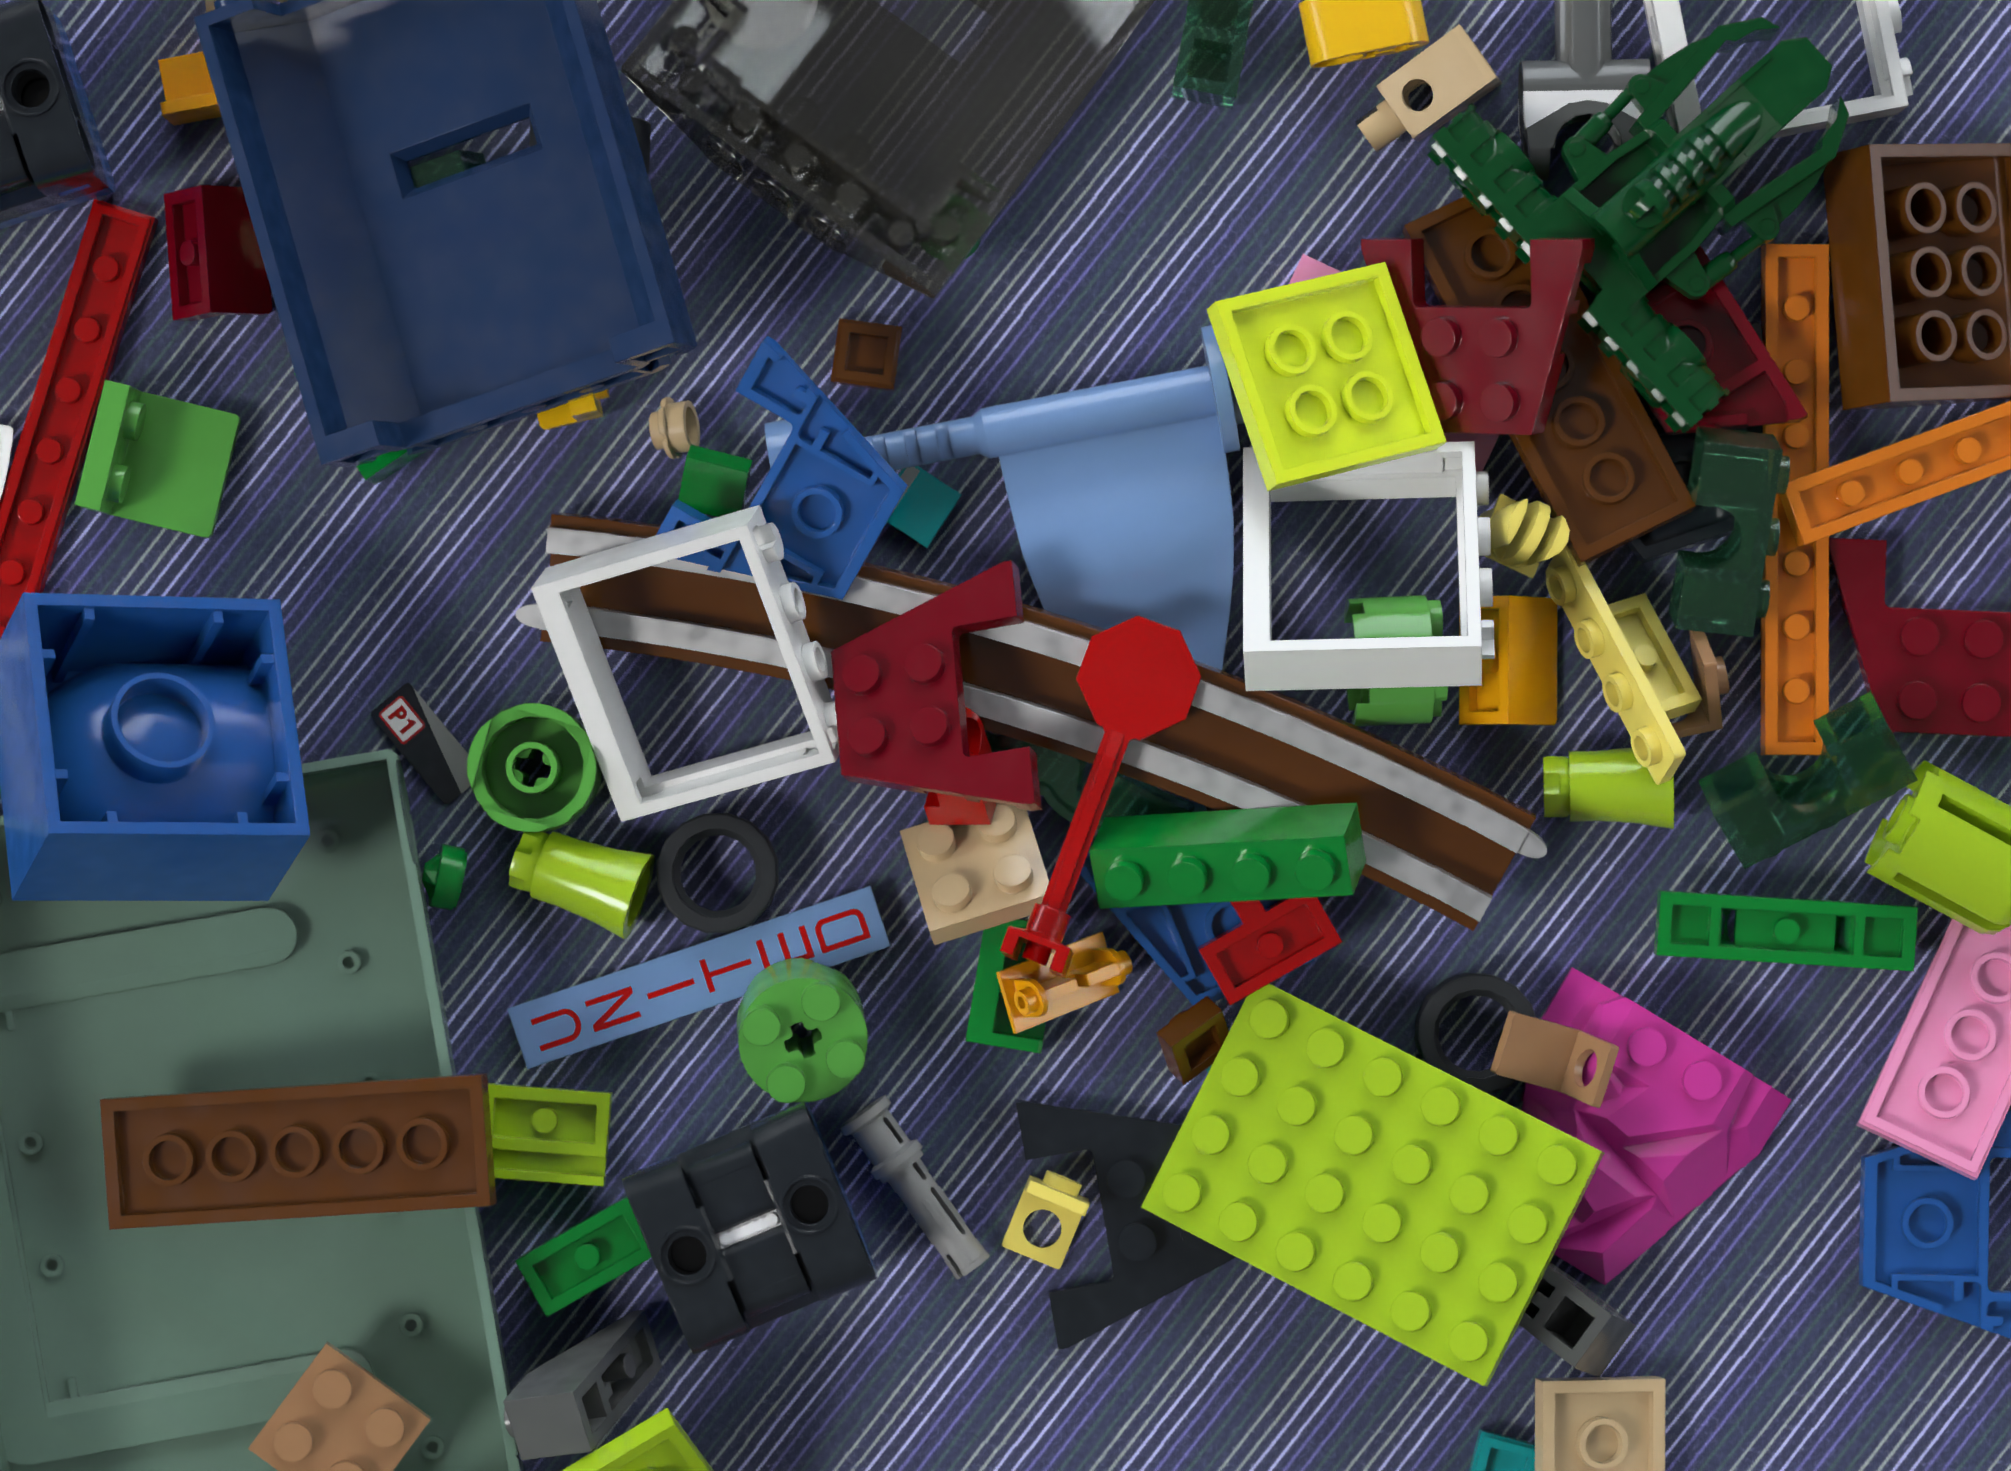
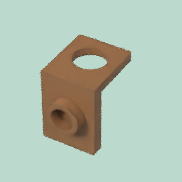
[1671,625,1730,738]
[1490,1011,1619,1108]

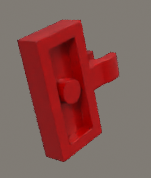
[1197,897,1342,1006]

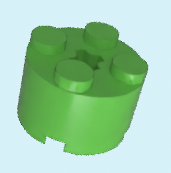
[1344,595,1448,727]
[467,703,602,832]
[736,958,868,1103]

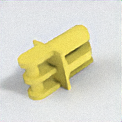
[1479,494,1570,579]

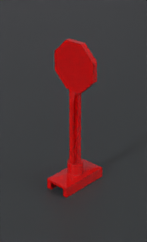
[1000,615,1202,978]

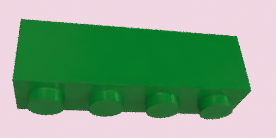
[1089,802,1366,909]

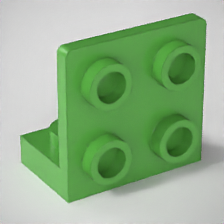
[75,380,241,538]

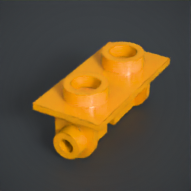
[996,932,1133,1034]

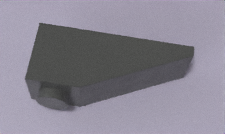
[1519,1262,1636,1377]
[503,1309,662,1460]

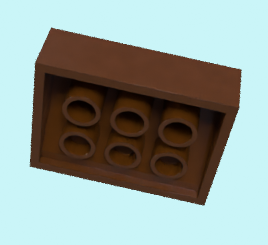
[1823,143,2011,410]

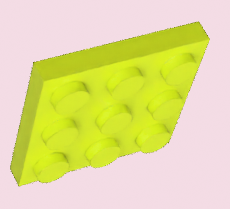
[1206,262,1447,492]

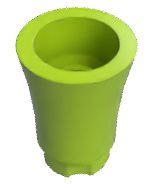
[1543,747,1674,829]
[508,831,655,940]

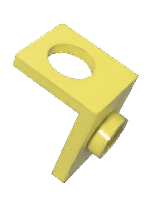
[1002,1170,1090,1269]

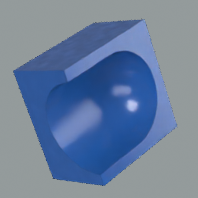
[0,592,310,901]

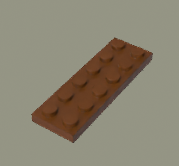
[1402,196,1696,567]
[100,1073,497,1230]

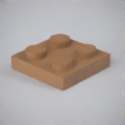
[248,1341,432,1471]

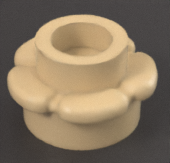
[649,397,700,459]

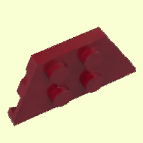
[1641,245,1808,435]

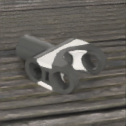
[1518,0,1651,181]

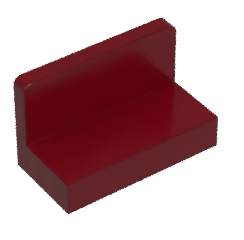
[164,185,272,321]

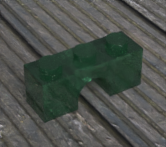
[1171,0,1254,109]
[1669,426,1790,637]
[1698,691,1918,869]

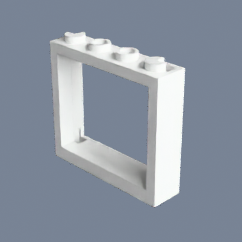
[1643,0,1913,139]
[1243,441,1495,691]
[531,505,839,822]

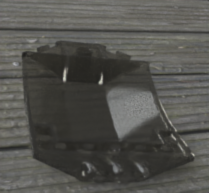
[621,0,1155,299]

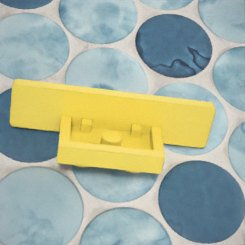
[1545,544,1702,785]

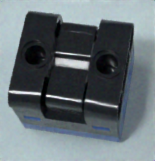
[0,0,116,229]
[622,1102,877,1355]

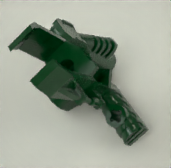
[1427,17,1850,434]

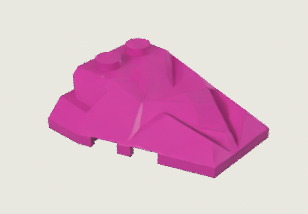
[1521,967,1791,1285]

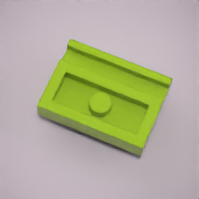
[488,1083,613,1186]

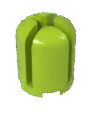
[1864,760,2011,935]

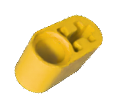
[1298,0,1430,68]

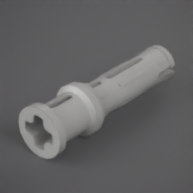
[839,1095,990,1280]

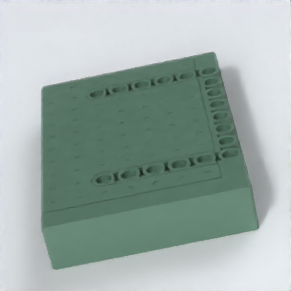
[0,749,525,1471]

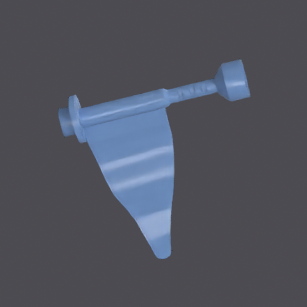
[764,325,1245,814]

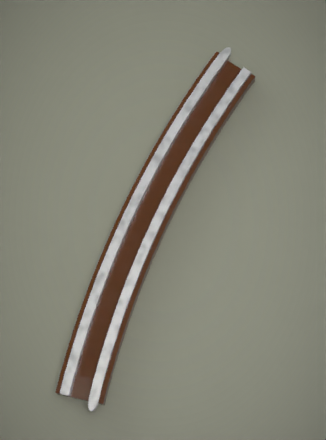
[516,512,1547,931]

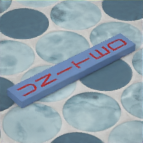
[507,886,891,1069]

